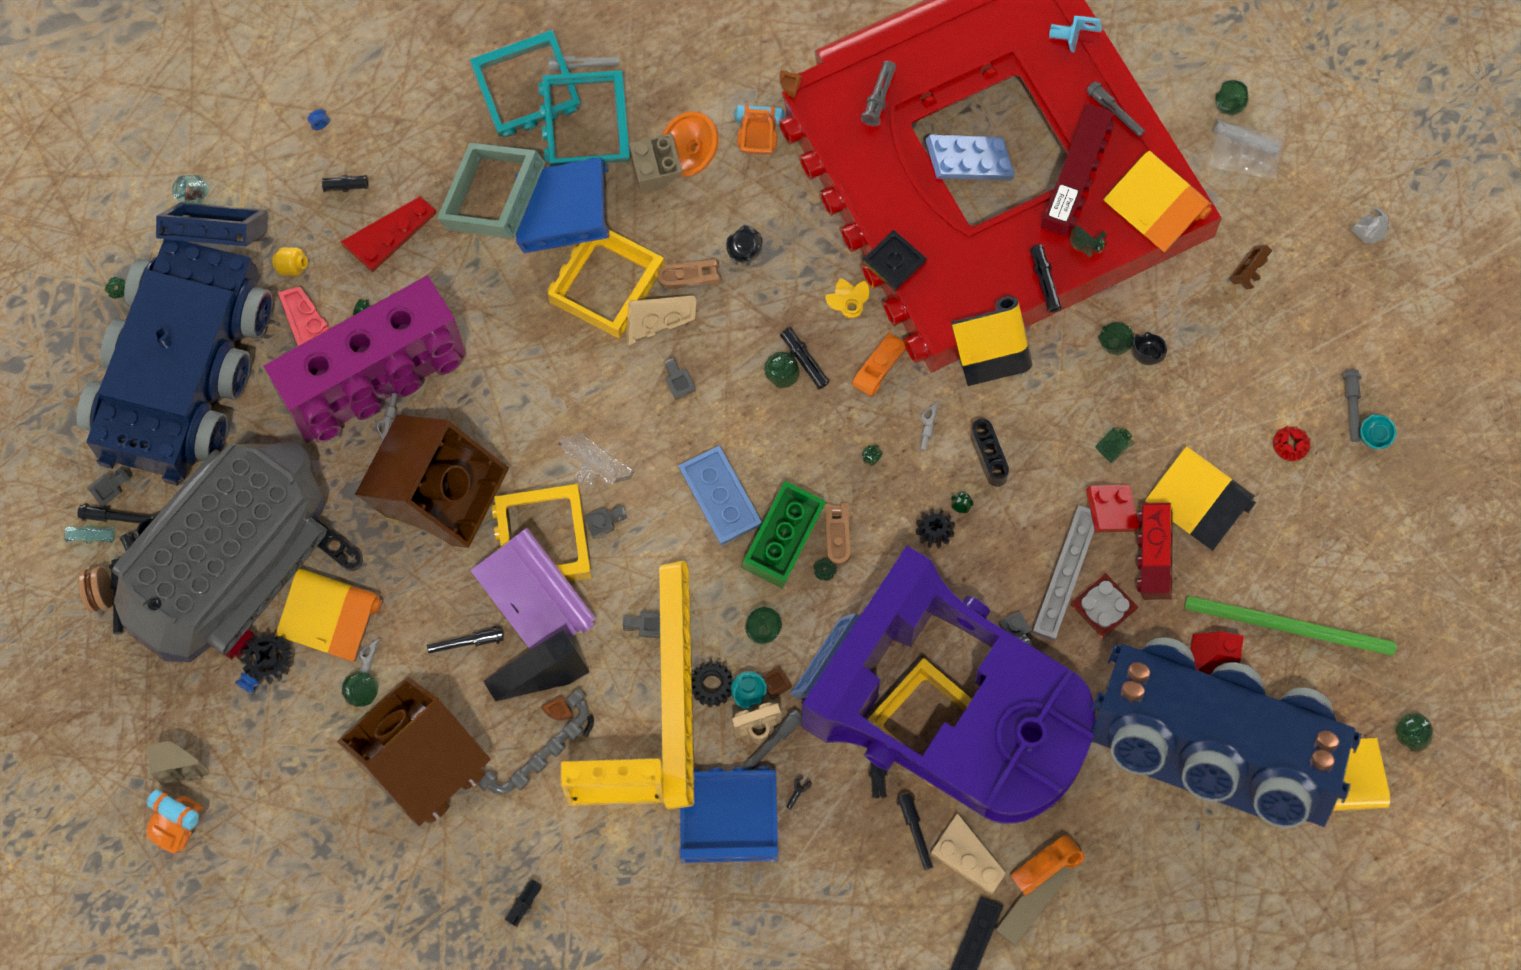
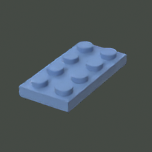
[925,135,1015,180]
[678,445,762,546]
[790,613,860,699]

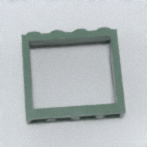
[437,143,546,239]

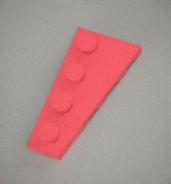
[278,286,329,347]

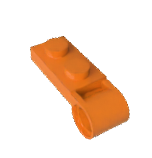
[852,333,906,397]
[1010,835,1085,896]

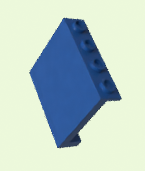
[516,158,609,253]
[680,767,778,863]

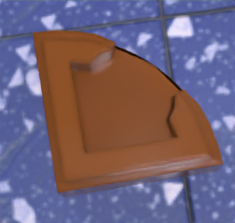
[780,70,802,98]
[541,695,574,721]

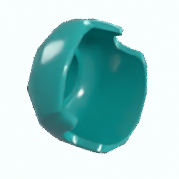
[1360,414,1397,449]
[731,671,767,710]

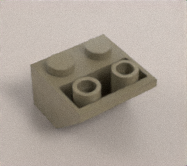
[629,133,682,194]
[146,741,209,786]

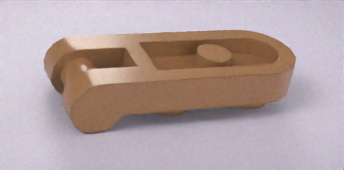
[657,259,722,289]
[824,503,850,566]

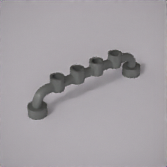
[477,689,588,795]

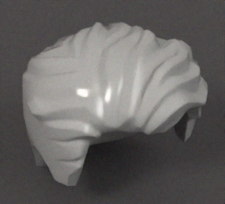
[1351,208,1389,244]

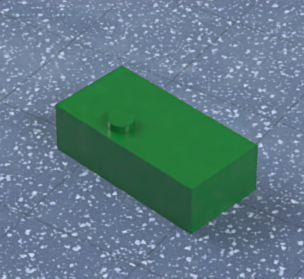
[741,481,826,589]

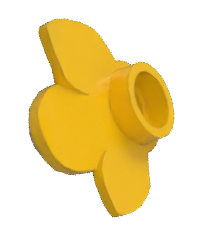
[825,278,870,318]

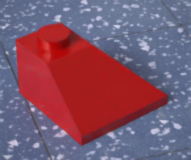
[1190,632,1244,675]

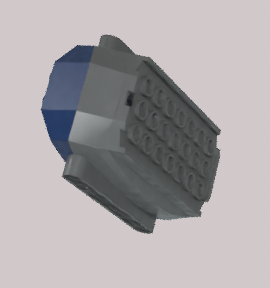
[112,442,327,662]

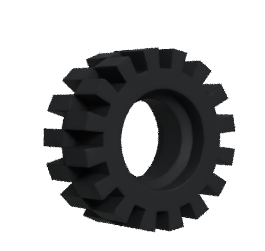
[691,661,733,707]

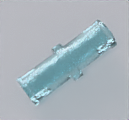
[64,525,114,544]

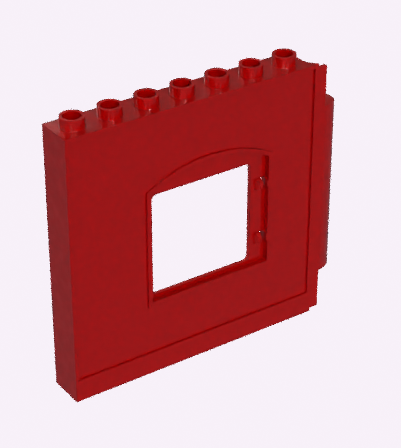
[779,0,1222,373]

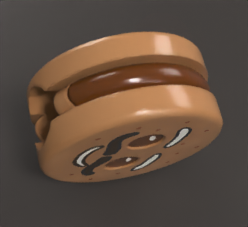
[78,566,113,612]

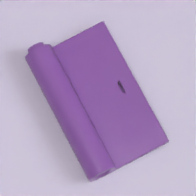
[470,528,596,650]

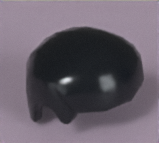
[1132,332,1168,365]

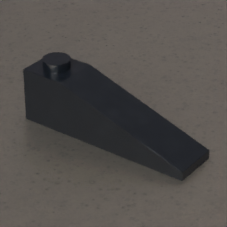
[483,630,589,702]

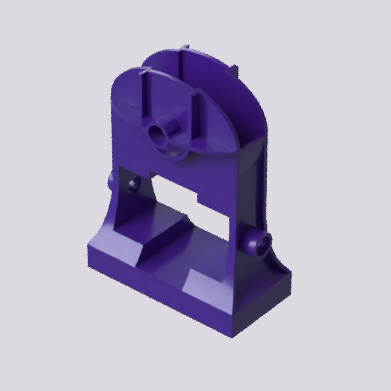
[802,546,1095,824]

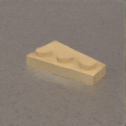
[626,295,696,345]
[930,813,1006,895]

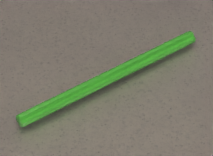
[1185,596,1397,656]

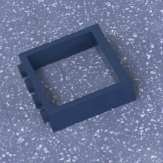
[156,202,268,247]

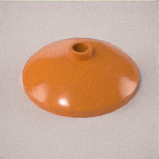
[662,111,718,177]

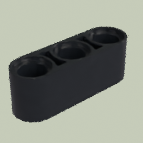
[971,418,1009,487]

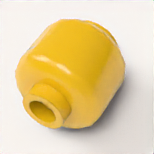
[272,247,308,277]

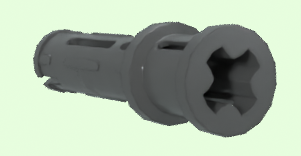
[860,61,897,126]

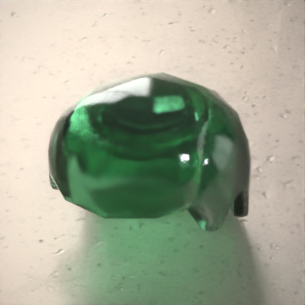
[1215,79,1249,116]
[1098,322,1134,356]
[764,352,800,388]
[744,607,782,645]
[341,670,378,707]
[1395,713,1434,752]

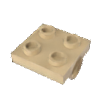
[732,703,781,744]

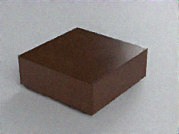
[762,666,792,699]

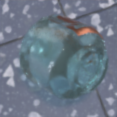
[172,175,208,204]

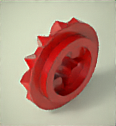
[1273,425,1310,461]

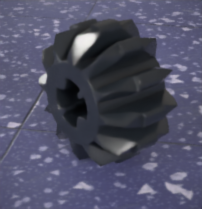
[916,509,955,549]

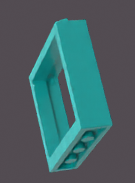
[470,30,581,137]
[538,70,630,166]

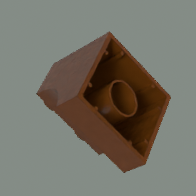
[355,415,509,548]
[337,676,491,826]

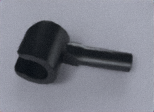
[786,776,812,810]

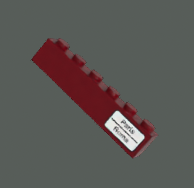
[1041,104,1115,237]

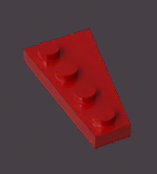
[340,196,437,273]

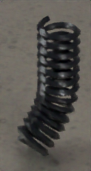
[581,714,594,737]

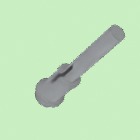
[549,54,619,72]

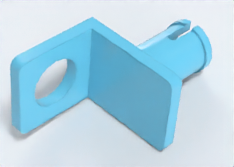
[1050,16,1102,52]

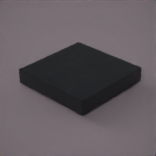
[862,230,927,292]

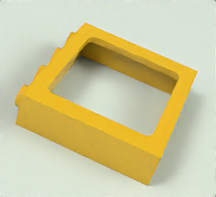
[547,230,665,339]
[491,484,592,582]
[867,658,972,786]
[561,759,664,806]

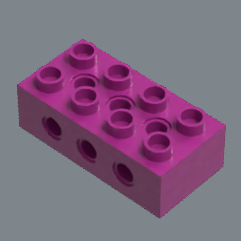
[263,275,466,444]

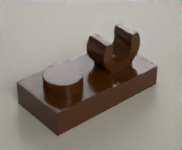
[1229,245,1272,289]

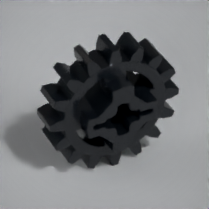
[240,632,294,684]

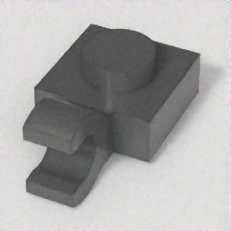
[665,358,696,401]
[86,467,130,507]
[584,506,627,539]
[999,611,1033,647]
[623,612,660,638]

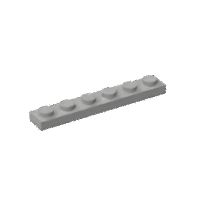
[1033,505,1095,641]

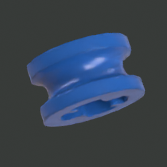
[307,109,330,130]
[235,673,260,694]

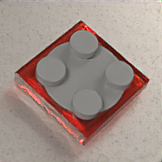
[1071,574,1138,639]

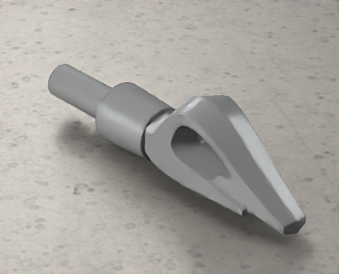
[376,393,397,441]
[920,401,940,452]
[355,639,380,692]

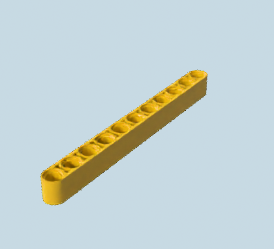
[659,561,694,810]

